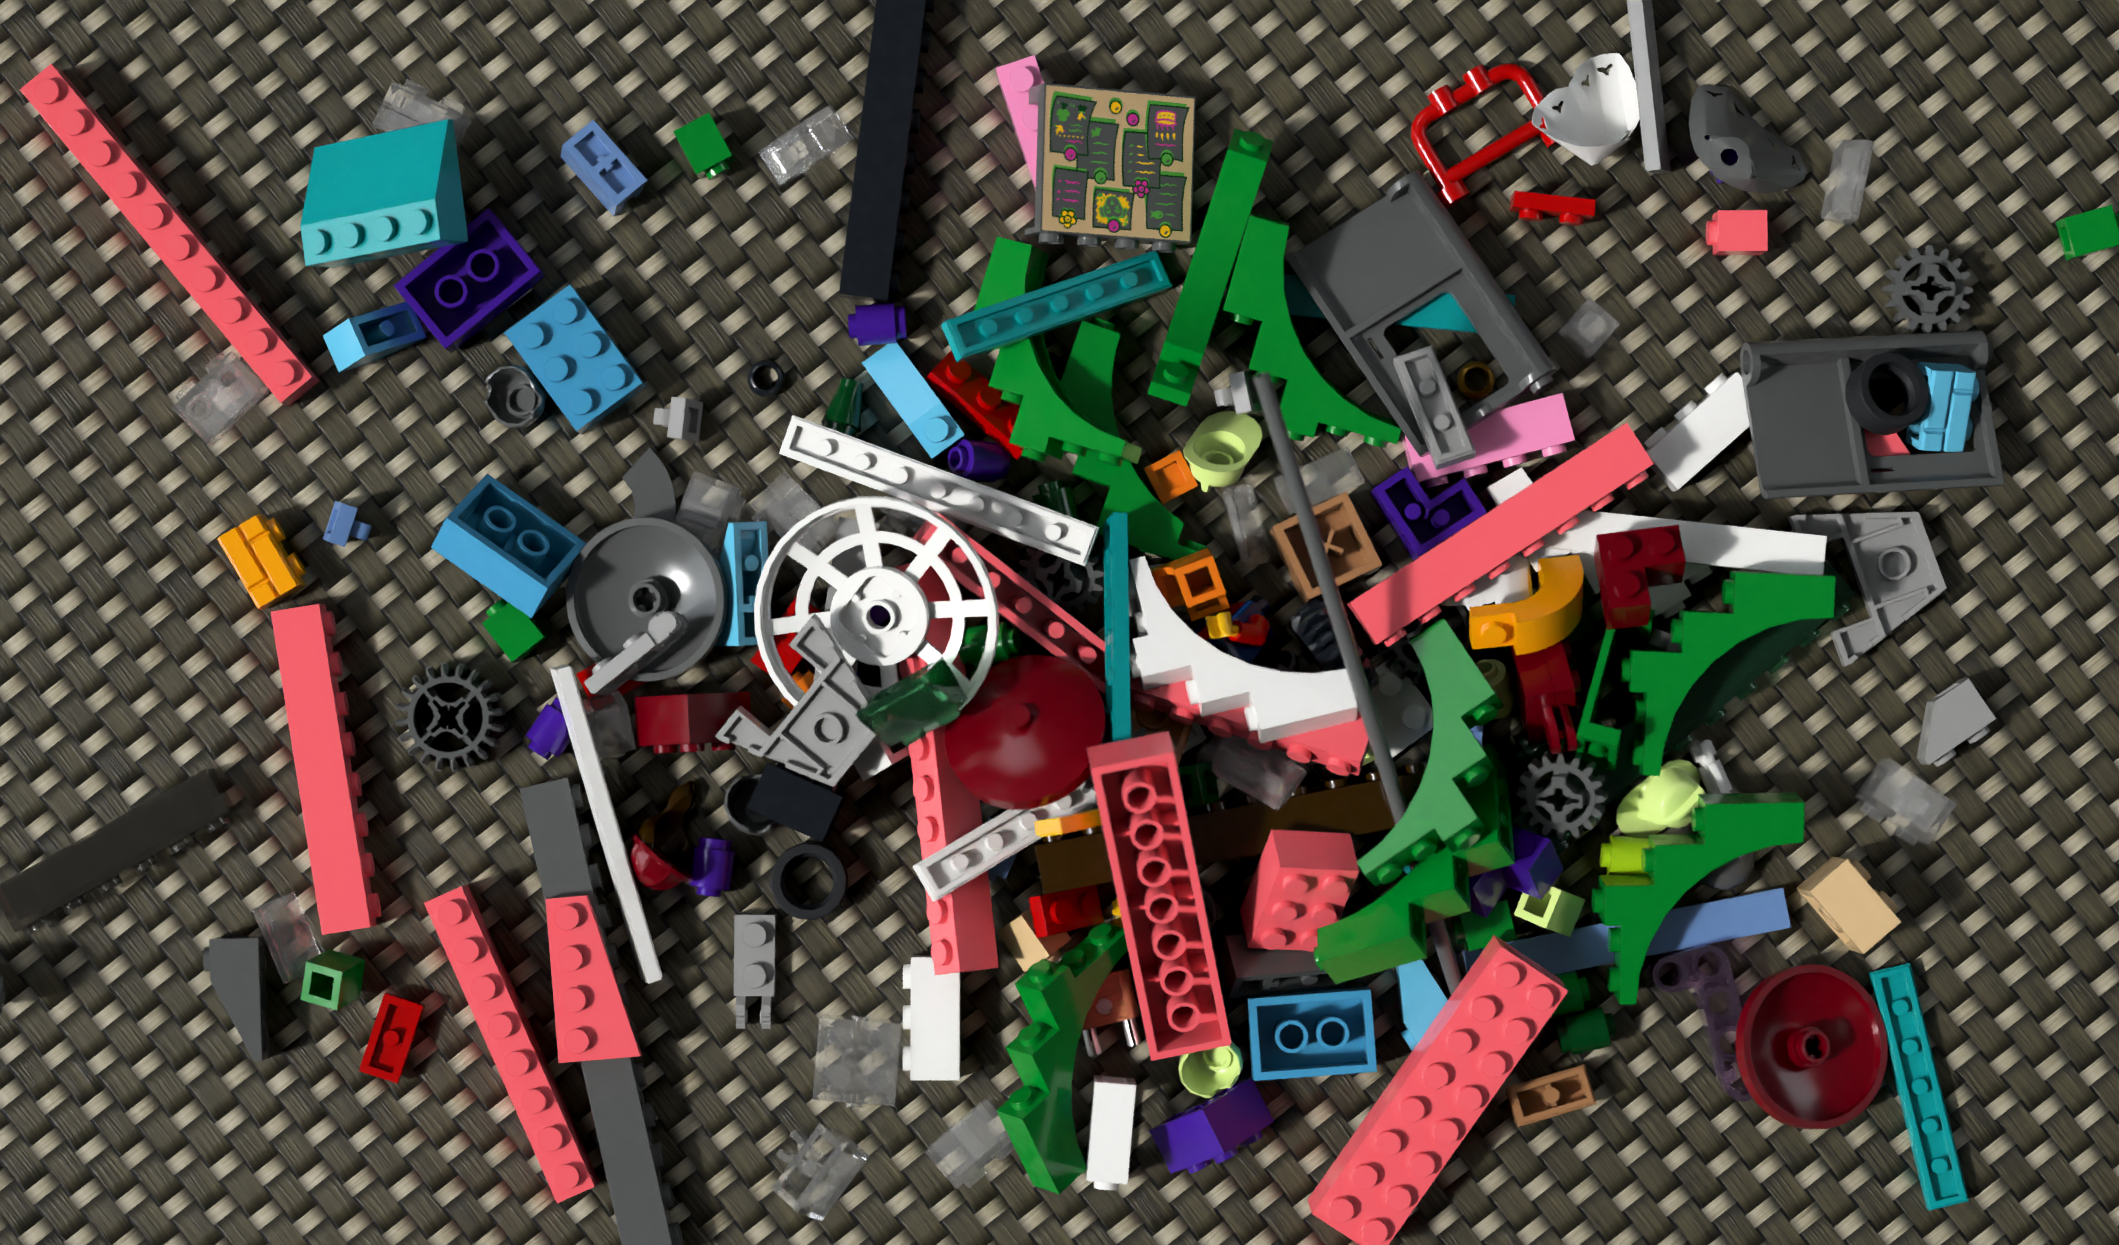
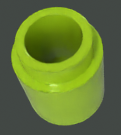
[1599,835,1649,875]

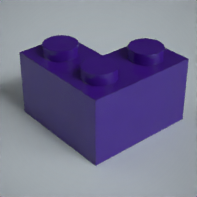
[1369,466,1487,561]
[1469,825,1563,918]
[1149,1078,1274,1174]

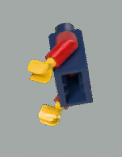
[1191,595,1273,664]

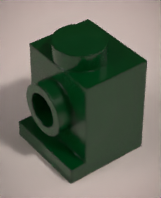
[1177,761,1220,808]

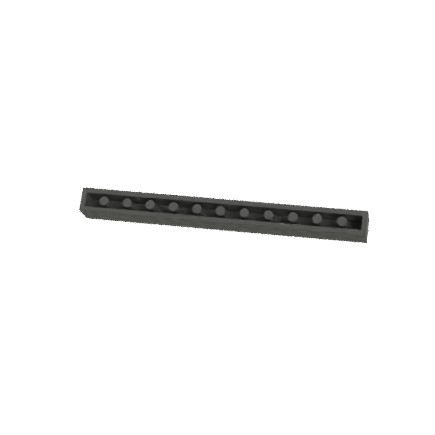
[519,777,683,1245]

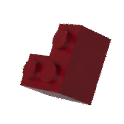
[1594,525,1686,630]
[635,692,751,754]

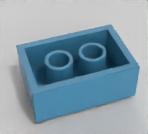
[504,285,647,434]
[431,474,587,618]
[1246,987,1377,1081]

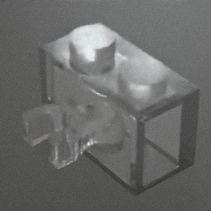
[1855,757,1957,846]
[771,1123,869,1221]

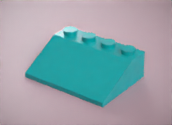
[300,119,468,268]

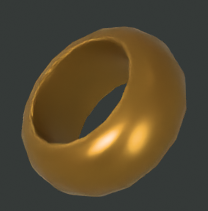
[1457,361,1495,399]

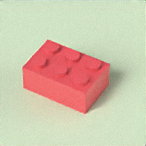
[1240,829,1359,952]

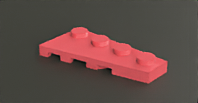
[545,895,642,1063]

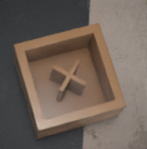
[1269,491,1382,604]

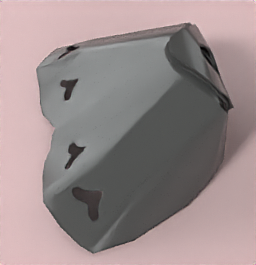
[1689,85,1807,193]

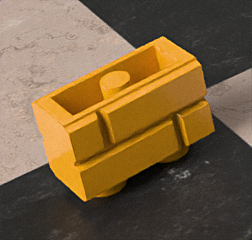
[217,514,306,610]

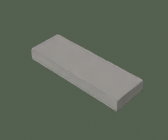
[1393,345,1476,470]

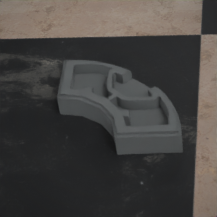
[622,448,677,522]

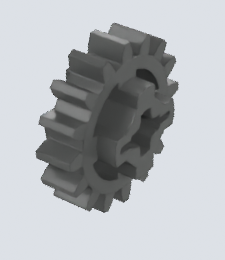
[1881,245,1973,333]
[1019,546,1104,615]
[1516,748,1608,839]

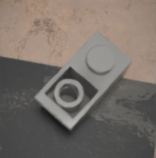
[1916,678,1996,767]

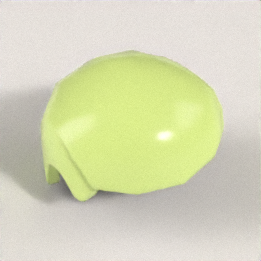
[1178,1040,1243,1098]

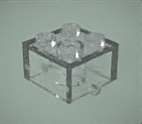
[813,1014,903,1108]

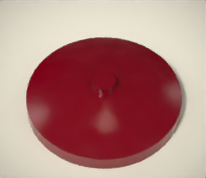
[945,655,1109,810]
[1735,964,1888,1130]

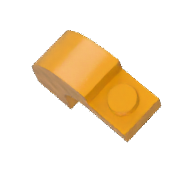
[1469,555,1584,655]

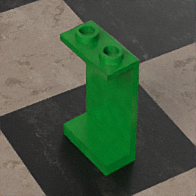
[1575,609,1655,772]

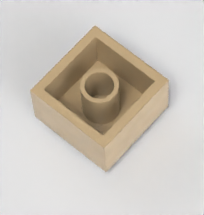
[1796,857,1901,954]

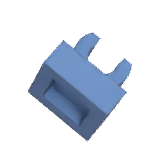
[323,501,372,547]

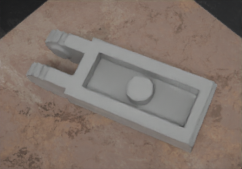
[584,611,689,696]
[734,914,776,1029]

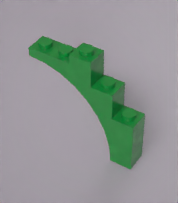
[1223,212,1401,448]
[974,236,1142,467]
[1619,571,1836,776]
[1357,618,1504,887]
[1592,792,1805,1005]
[996,922,1128,1195]

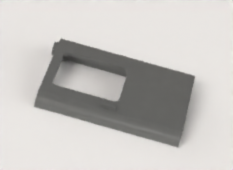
[1285,170,1557,457]
[1740,330,2005,499]

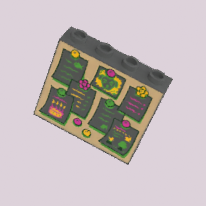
[1025,83,1196,253]

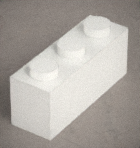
[1644,372,1749,492]
[903,955,961,1081]

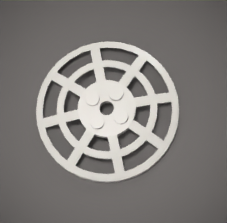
[754,496,999,742]

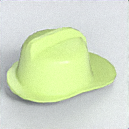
[1183,411,1263,493]
[1616,759,1706,838]

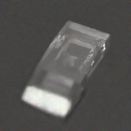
[758,105,853,186]

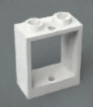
[1086,1075,1136,1191]

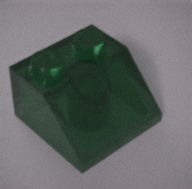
[855,656,968,747]

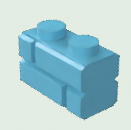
[1905,362,1979,452]

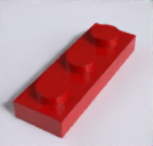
[925,350,1023,460]

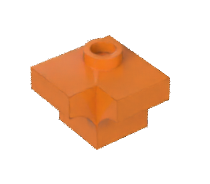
[1150,548,1230,622]

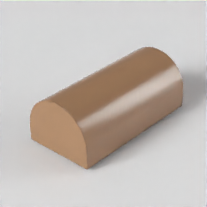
[1506,1064,1597,1128]

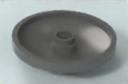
[566,517,728,681]

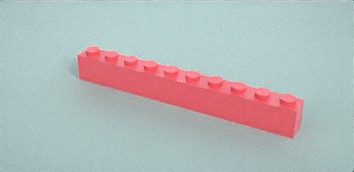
[20,64,320,406]
[894,563,999,975]

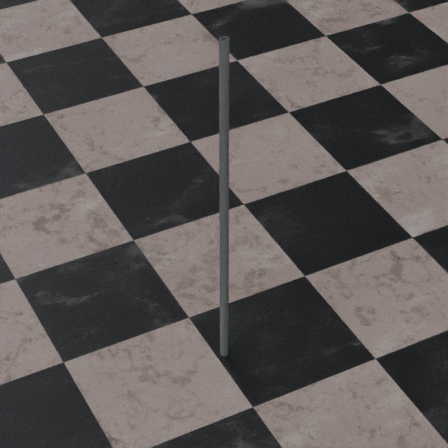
[1253,371,1463,995]

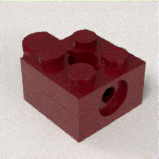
[1509,638,1583,755]

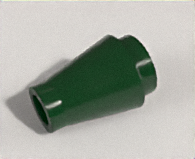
[821,378,864,437]

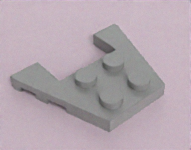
[1788,512,1947,666]
[715,614,887,787]

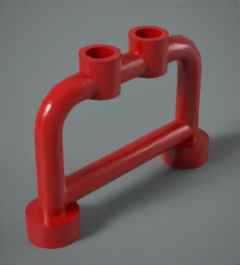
[1411,63,1558,209]

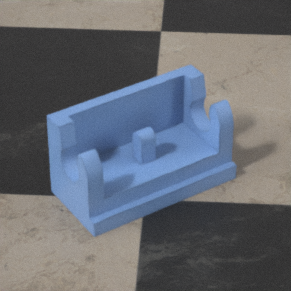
[560,120,647,217]

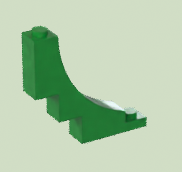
[1147,128,1274,407]
[1061,317,1216,561]
[1314,743,1515,984]

